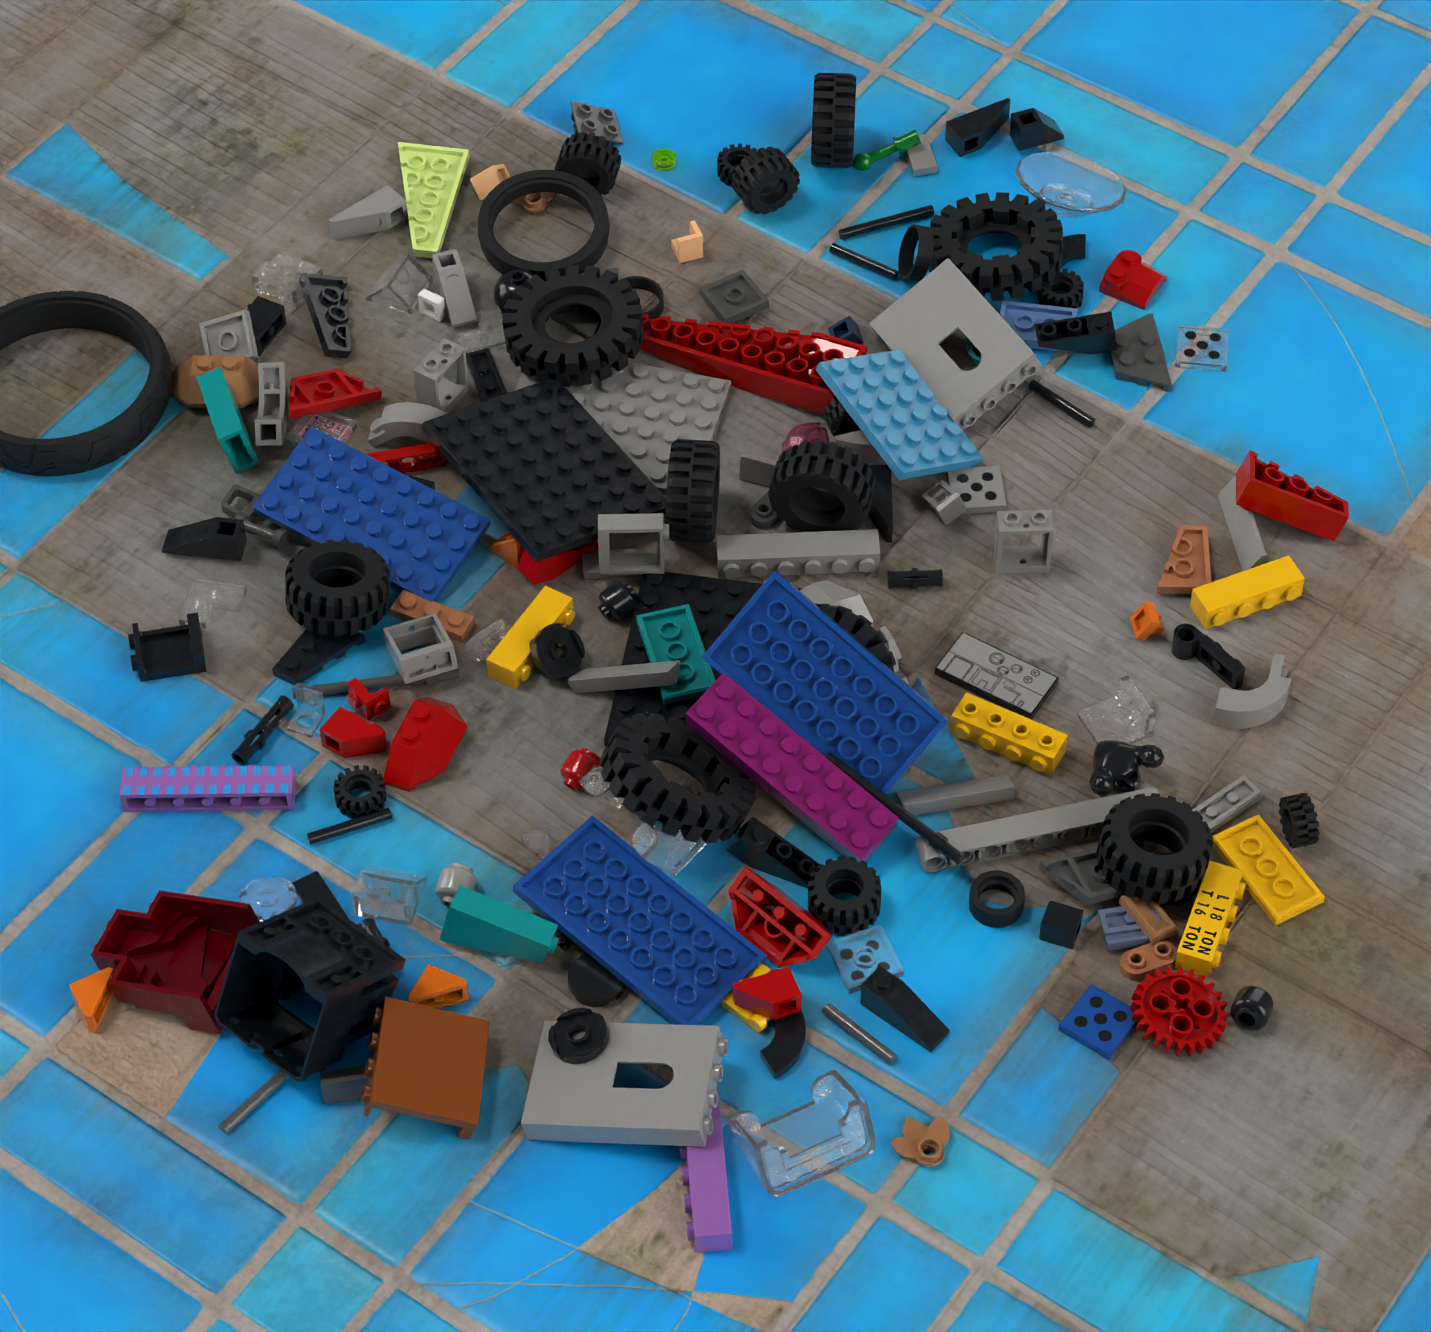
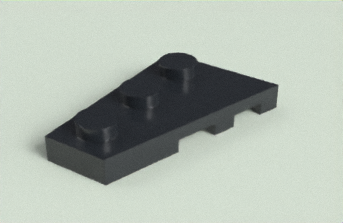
[272,629,366,686]

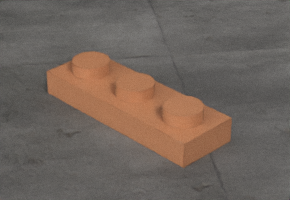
[390,590,475,643]

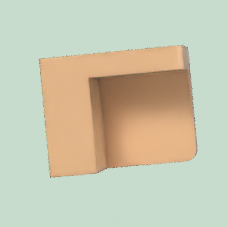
[470,164,510,200]
[671,220,703,263]

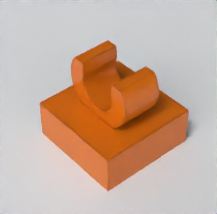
[1129,601,1165,641]

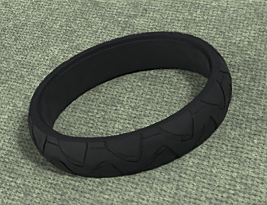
[0,291,172,476]

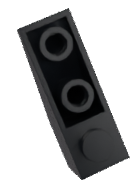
[945,98,1010,157]
[1035,311,1117,355]
[162,517,247,561]
[726,817,819,888]

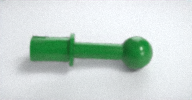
[853,130,921,171]

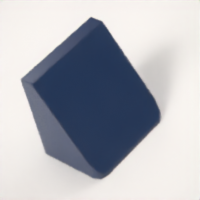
[828,316,864,344]

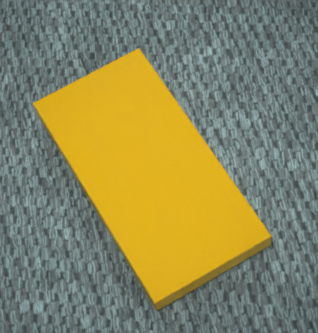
[1212,814,1325,926]

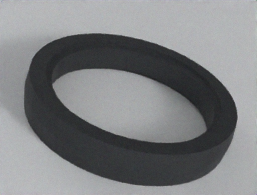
[477,170,610,281]

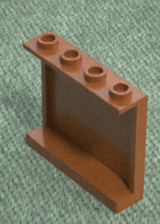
[360,996,490,1139]

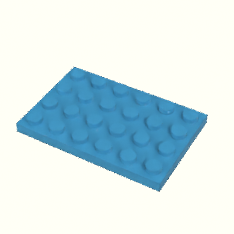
[816,350,983,480]

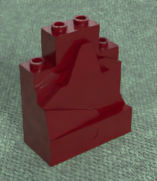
[91,890,259,1034]

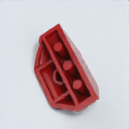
[383,697,467,792]
[728,867,832,968]

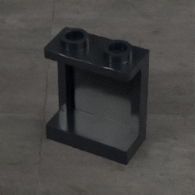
[128,612,207,682]

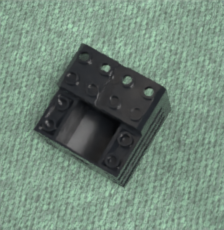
[214,897,406,1082]

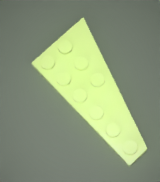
[398,142,470,258]

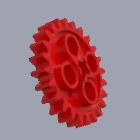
[1130,966,1229,1057]

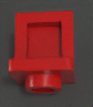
[346,678,391,720]

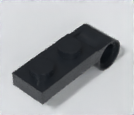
[1171,624,1245,690]

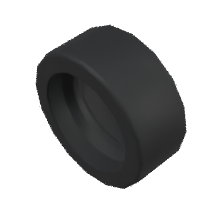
[969,870,1025,928]

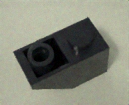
[1009,108,1064,151]

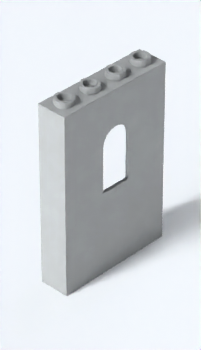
[869,258,1042,431]
[521,1021,728,1147]

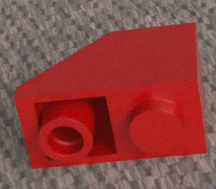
[320,707,387,758]
[733,966,802,1020]

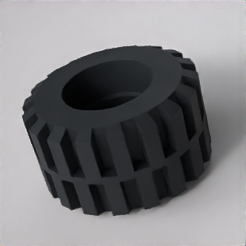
[555,132,621,195]
[731,147,800,215]
[808,856,882,937]

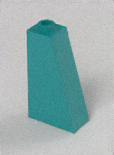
[196,367,260,473]
[439,885,559,963]

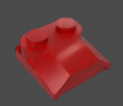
[1099,250,1167,310]

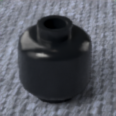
[598,581,639,622]
[1231,986,1273,1031]

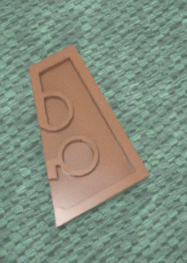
[1156,525,1211,594]

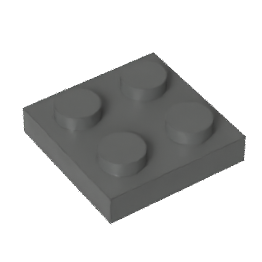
[700,270,769,323]

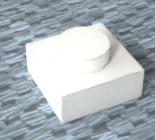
[418,288,446,322]

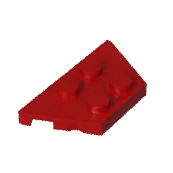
[289,368,382,419]

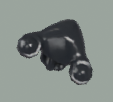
[1089,740,1164,797]

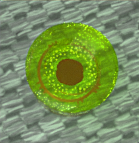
[652,148,676,171]

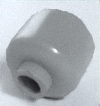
[435,863,477,907]

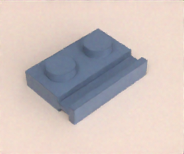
[1097,903,1165,951]

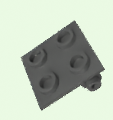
[570,101,623,144]

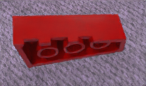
[1236,450,1349,541]

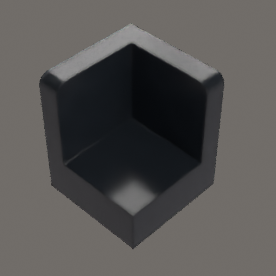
[1039,901,1083,950]

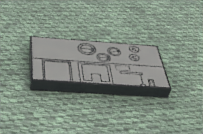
[934,632,1059,720]

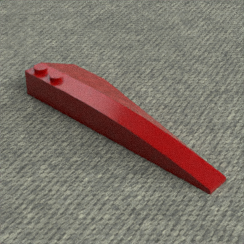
[639,314,868,414]

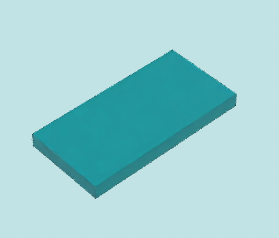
[636,604,716,705]

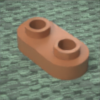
[1120,940,1177,981]

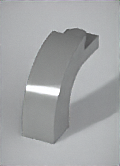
[255,362,288,446]
[367,402,447,447]
[1213,653,1291,729]

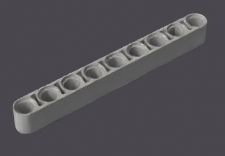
[914,788,1161,872]

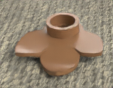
[512,192,556,213]
[891,1116,950,1167]

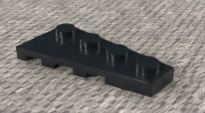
[299,273,352,358]

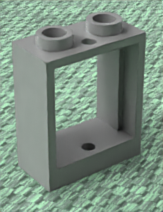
[413,338,469,414]
[993,510,1054,574]
[598,513,670,575]
[383,613,458,684]

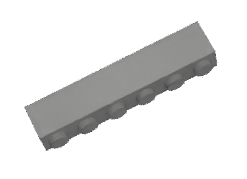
[716,529,880,578]

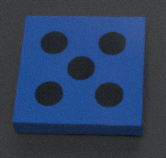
[1058,984,1138,1060]

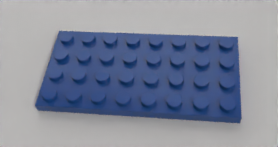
[252,426,491,602]
[702,571,949,794]
[513,815,767,1025]

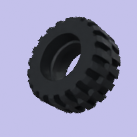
[811,73,856,168]
[665,439,720,543]
[768,440,875,532]
[285,540,390,637]
[1096,793,1213,904]

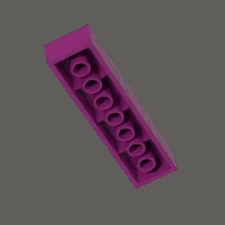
[685,673,899,862]

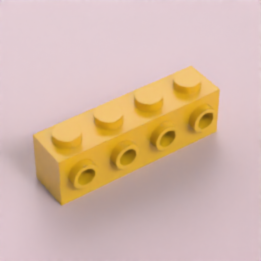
[950,692,1068,775]

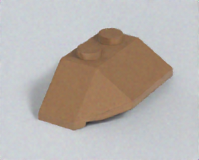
[170,355,259,408]

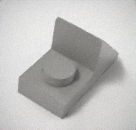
[921,480,966,525]

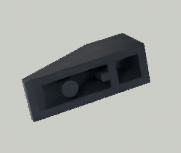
[868,465,893,542]
[860,965,950,1052]

